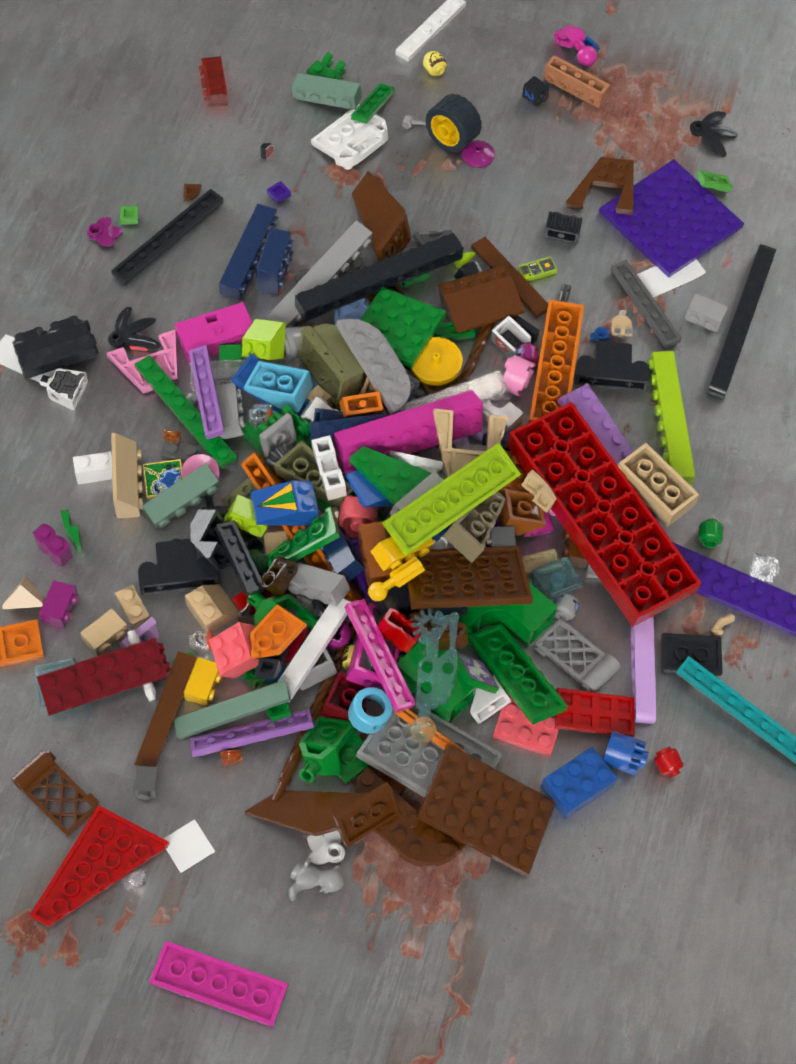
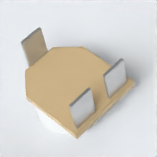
[611,310,632,337]

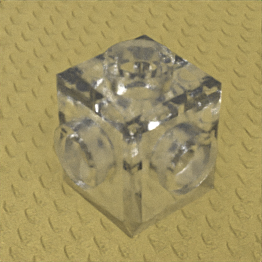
[749,553,781,583]

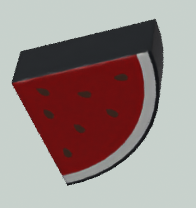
[260,143,275,160]

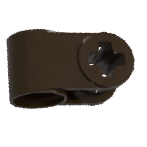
[261,556,298,597]

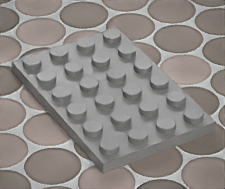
[356,704,503,797]

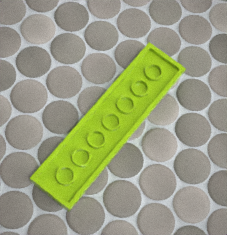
[382,443,521,556]

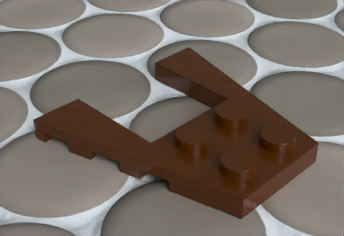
[566,157,634,215]

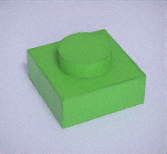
[120,206,139,224]

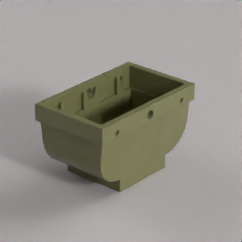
[297,324,365,410]

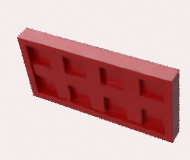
[555,688,635,737]

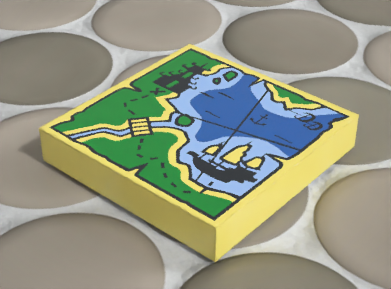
[143,459,182,500]

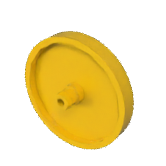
[410,337,463,386]

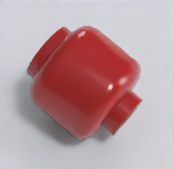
[654,746,684,778]

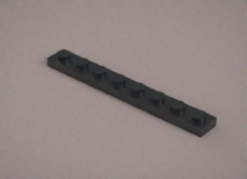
[111,189,223,285]

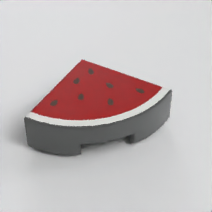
[231,591,250,616]

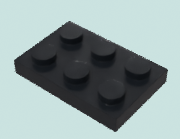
[661,633,723,676]

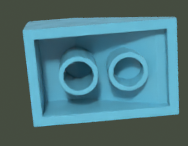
[244,361,313,413]

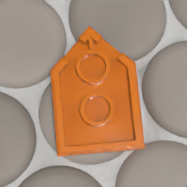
[250,604,307,659]

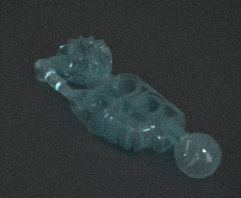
[410,609,460,743]

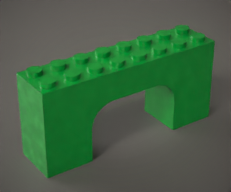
[396,581,558,723]

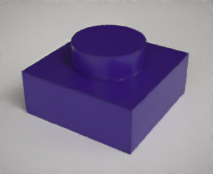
[267,181,291,204]

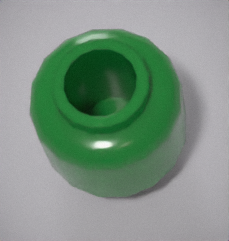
[698,518,724,548]

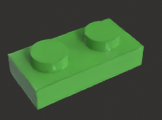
[696,170,733,192]

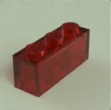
[199,56,228,107]

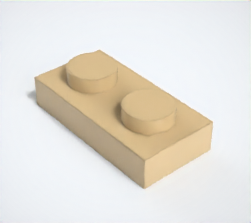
[115,585,150,628]

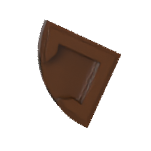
[183,184,202,201]

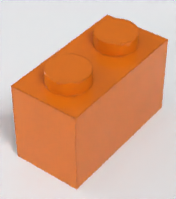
[339,391,383,418]

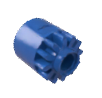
[603,730,649,776]

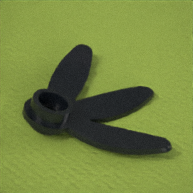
[690,111,738,157]
[108,307,161,349]

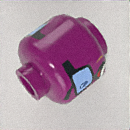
[516,342,539,370]

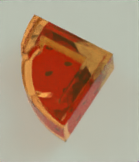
[162,429,182,444]
[220,750,243,766]

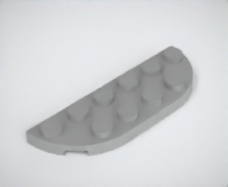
[335,319,410,415]

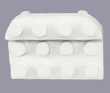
[311,104,389,169]

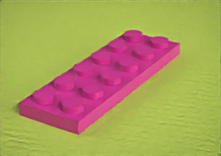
[149,941,288,1028]

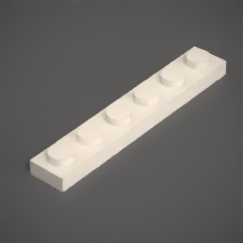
[395,0,466,62]

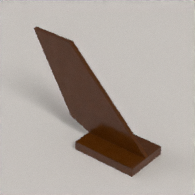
[352,171,412,262]
[244,782,400,847]

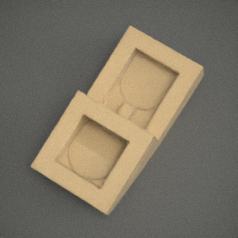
[521,470,556,513]

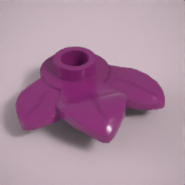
[87,217,122,247]

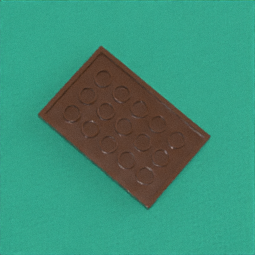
[403,546,533,610]
[416,744,556,876]

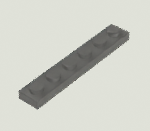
[611,260,682,349]

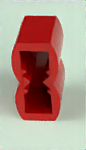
[377,608,423,653]

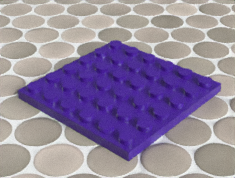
[599,159,744,278]

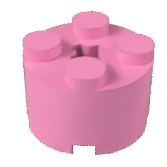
[497,355,536,397]

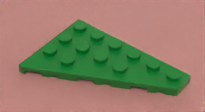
[348,446,446,541]

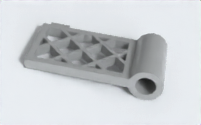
[534,618,620,692]

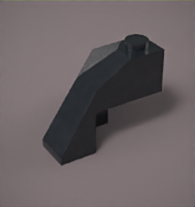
[190,509,263,570]

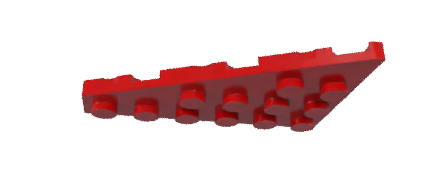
[29,805,170,928]

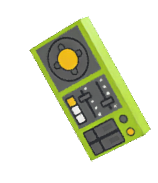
[518,256,557,282]

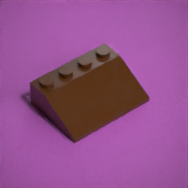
[438,265,525,334]

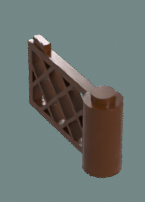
[10,750,99,837]

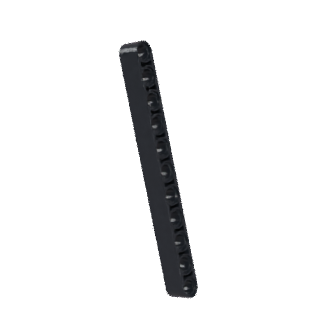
[707,244,777,399]

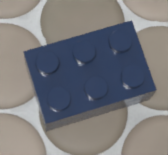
[256,228,294,295]

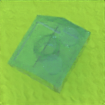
[532,557,584,600]

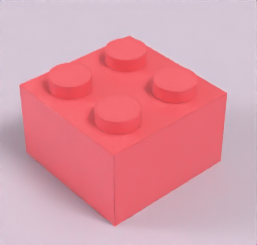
[209,622,260,679]

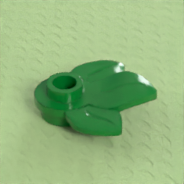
[292,412,310,437]

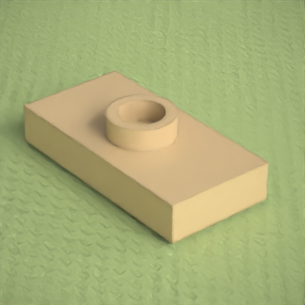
[522,548,561,576]

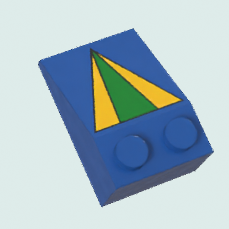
[250,480,319,526]

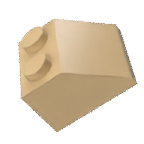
[185,584,241,634]

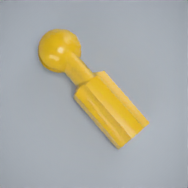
[368,556,425,601]

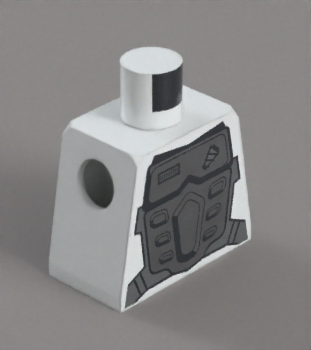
[40,368,88,410]

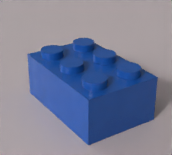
[541,746,617,819]

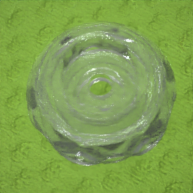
[121,869,147,892]

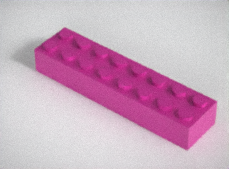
[334,390,483,475]

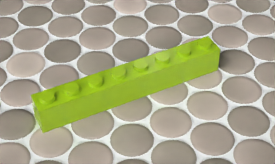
[647,351,696,486]

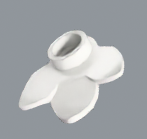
[307,831,345,865]

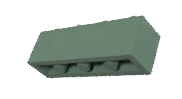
[291,73,362,110]
[142,463,219,529]

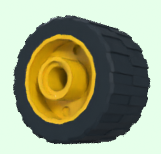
[425,94,482,152]

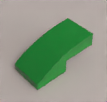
[61,510,82,552]

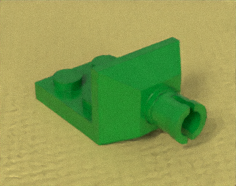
[246,592,319,635]
[299,716,356,783]

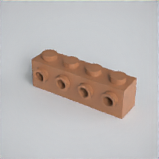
[543,55,610,108]

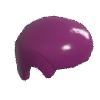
[327,620,351,649]

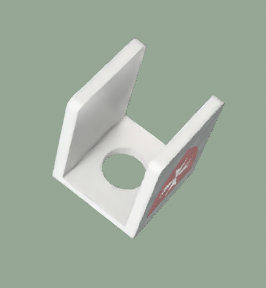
[491,316,531,358]

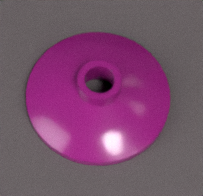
[461,140,495,168]

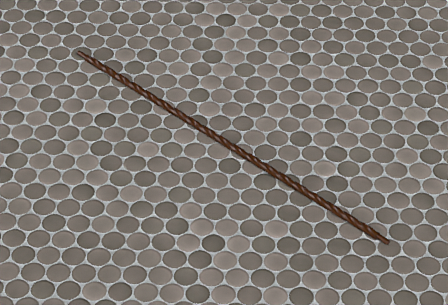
[271,322,495,802]

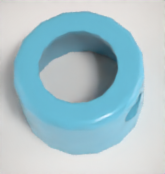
[348,687,393,734]

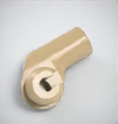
[711,614,735,637]

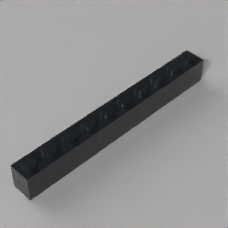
[295,233,464,322]

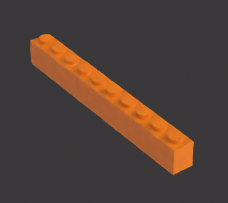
[240,452,362,602]

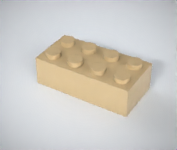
[618,443,699,527]

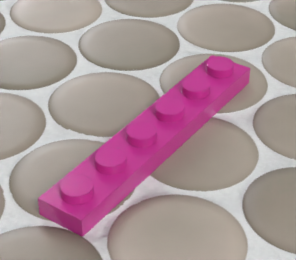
[344,599,416,713]

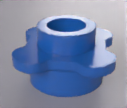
[590,327,612,342]

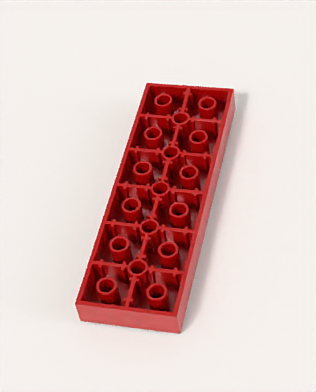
[506,402,702,627]

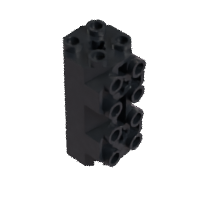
[12,315,99,379]

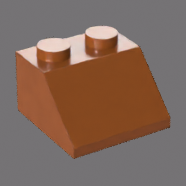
[499,489,546,536]

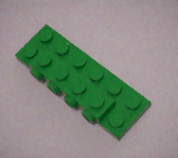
[468,623,567,725]

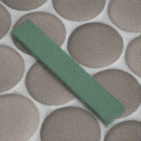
[174,680,291,739]

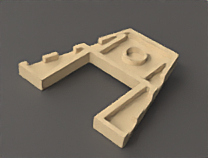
[433,409,509,478]

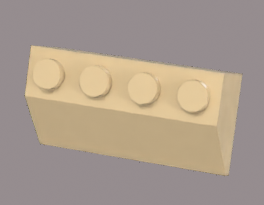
[111,433,143,518]

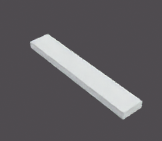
[278,598,350,703]

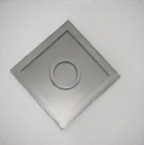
[259,413,297,459]

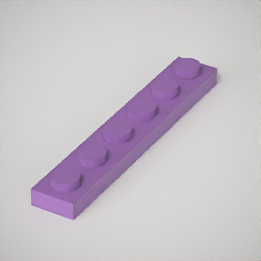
[189,345,225,440]
[190,709,314,758]

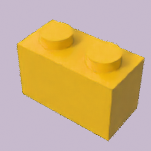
[184,657,223,707]

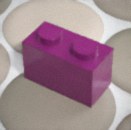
[39,580,79,629]

